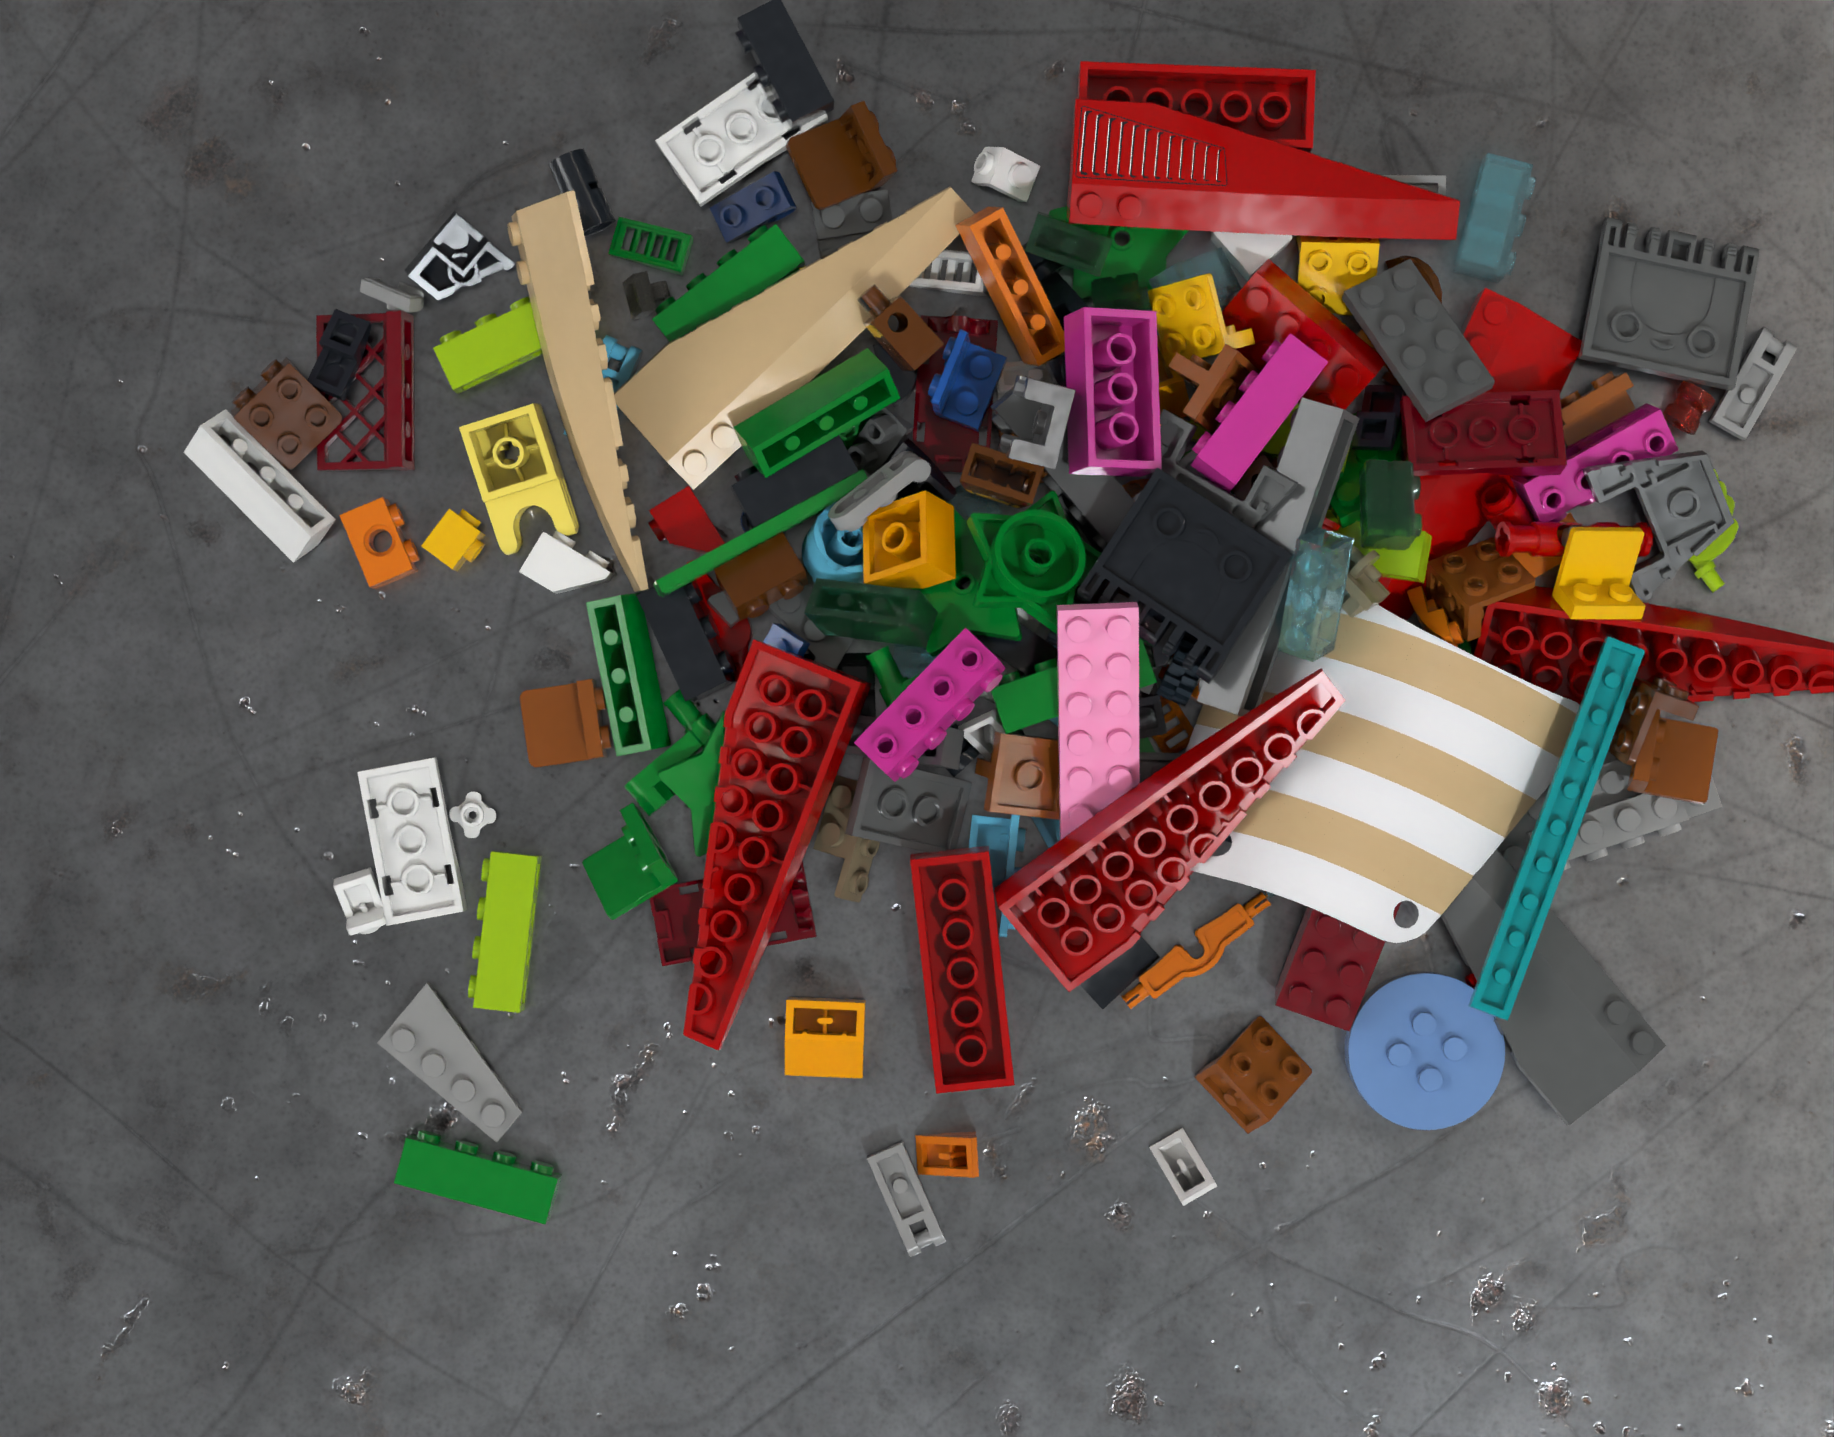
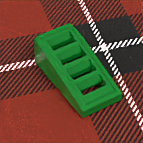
[608,217,694,276]

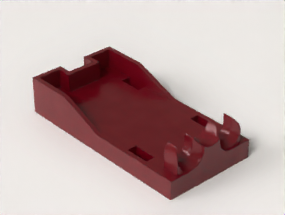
[912,315,998,475]
[1400,390,1567,476]
[649,860,817,966]

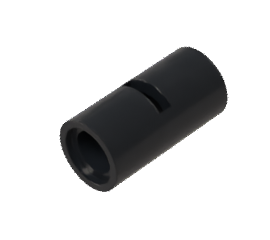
[549,149,616,236]

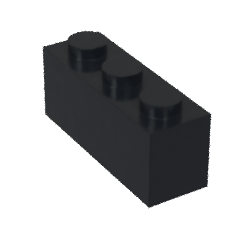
[734,0,834,131]
[731,435,858,529]
[636,581,736,701]

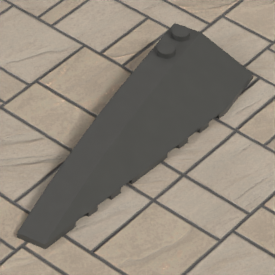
[1441,849,1666,1125]

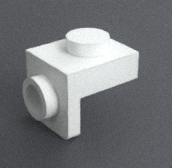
[972,147,1040,202]
[333,867,386,935]

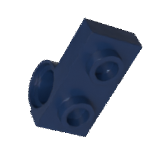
[710,171,797,243]

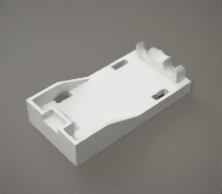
[655,73,828,207]
[357,757,467,926]

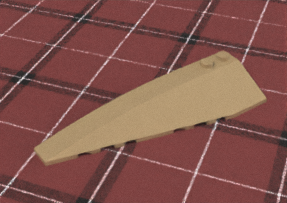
[614,186,975,490]
[507,191,649,592]

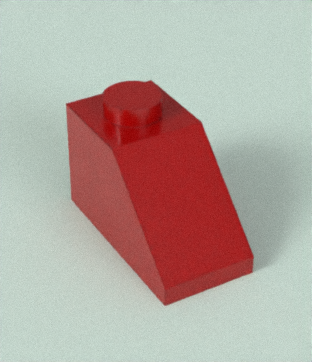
[648,486,725,554]

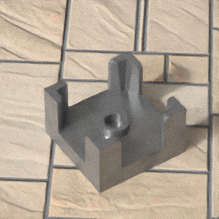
[998,375,1075,469]

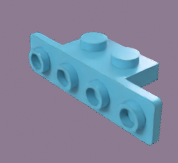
[968,814,1026,937]

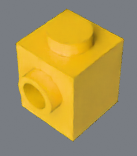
[421,509,485,572]

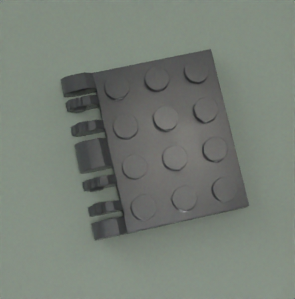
[1579,217,1759,391]

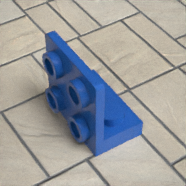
[928,329,1007,432]

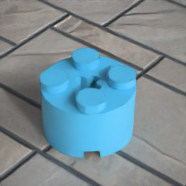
[801,502,865,591]

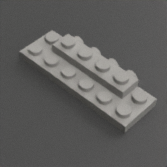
[1497,759,1723,872]

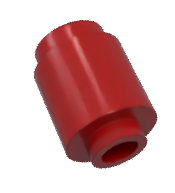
[1481,483,1533,531]

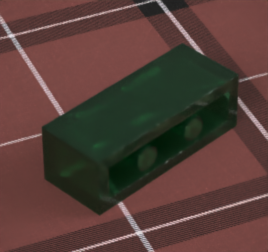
[804,578,938,648]

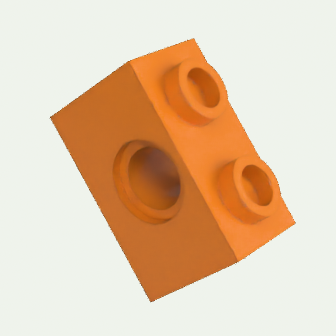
[339,497,420,589]

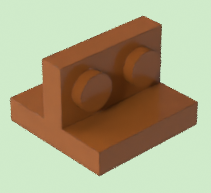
[1169,344,1261,435]
[975,732,1060,820]

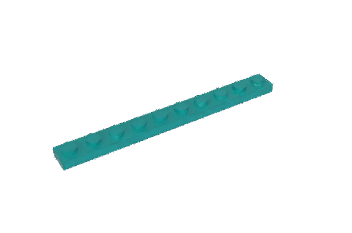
[1468,636,1645,1021]

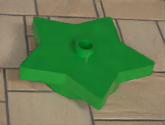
[1048,206,1190,302]
[966,490,1101,634]
[900,510,1022,657]
[657,710,726,857]

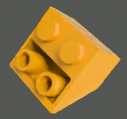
[785,997,866,1078]

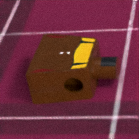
[857,284,944,371]
[960,443,1044,508]

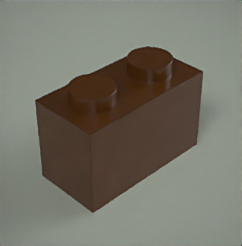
[714,532,809,621]

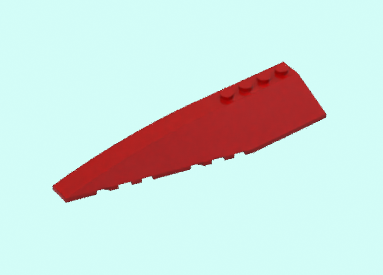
[1374,288,1582,621]

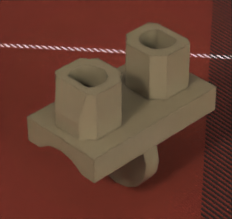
[1313,542,1390,617]

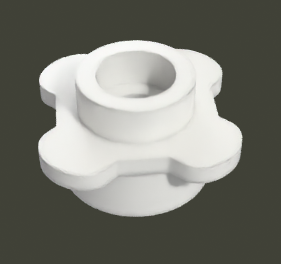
[449,792,496,838]

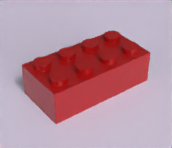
[1222,259,1385,410]

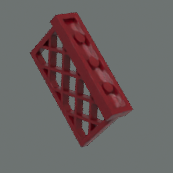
[316,310,415,471]

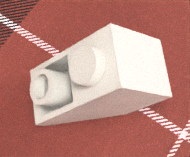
[519,530,614,594]

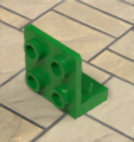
[582,802,679,920]

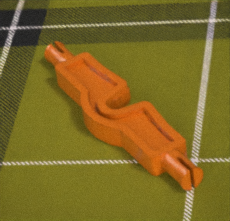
[1121,892,1271,1010]

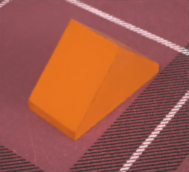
[915,1131,979,1178]

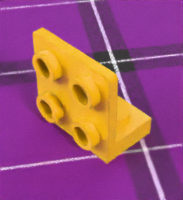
[1296,236,1380,315]
[1148,273,1255,367]
[1552,527,1646,619]

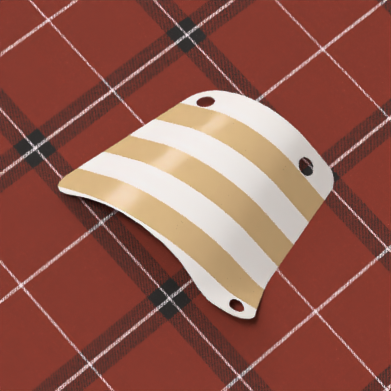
[1186,578,1580,943]

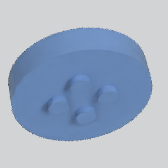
[1344,971,1505,1130]

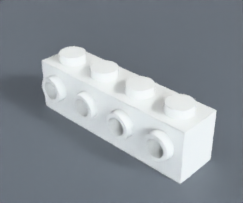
[184,409,336,563]

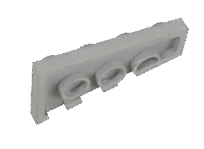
[377,982,523,1143]

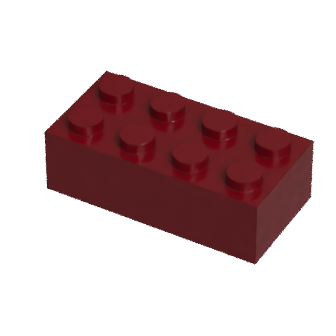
[1275,901,1402,1031]

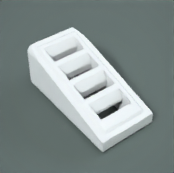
[909,250,990,297]

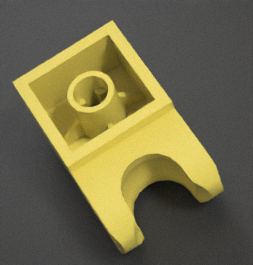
[459,403,579,555]

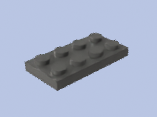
[1342,259,1495,422]

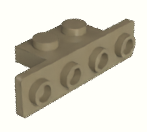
[813,775,880,903]

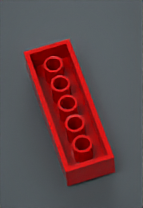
[1077,61,1316,152]
[910,846,1015,1094]

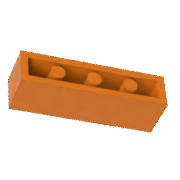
[955,206,1065,366]

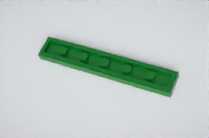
[653,469,868,597]

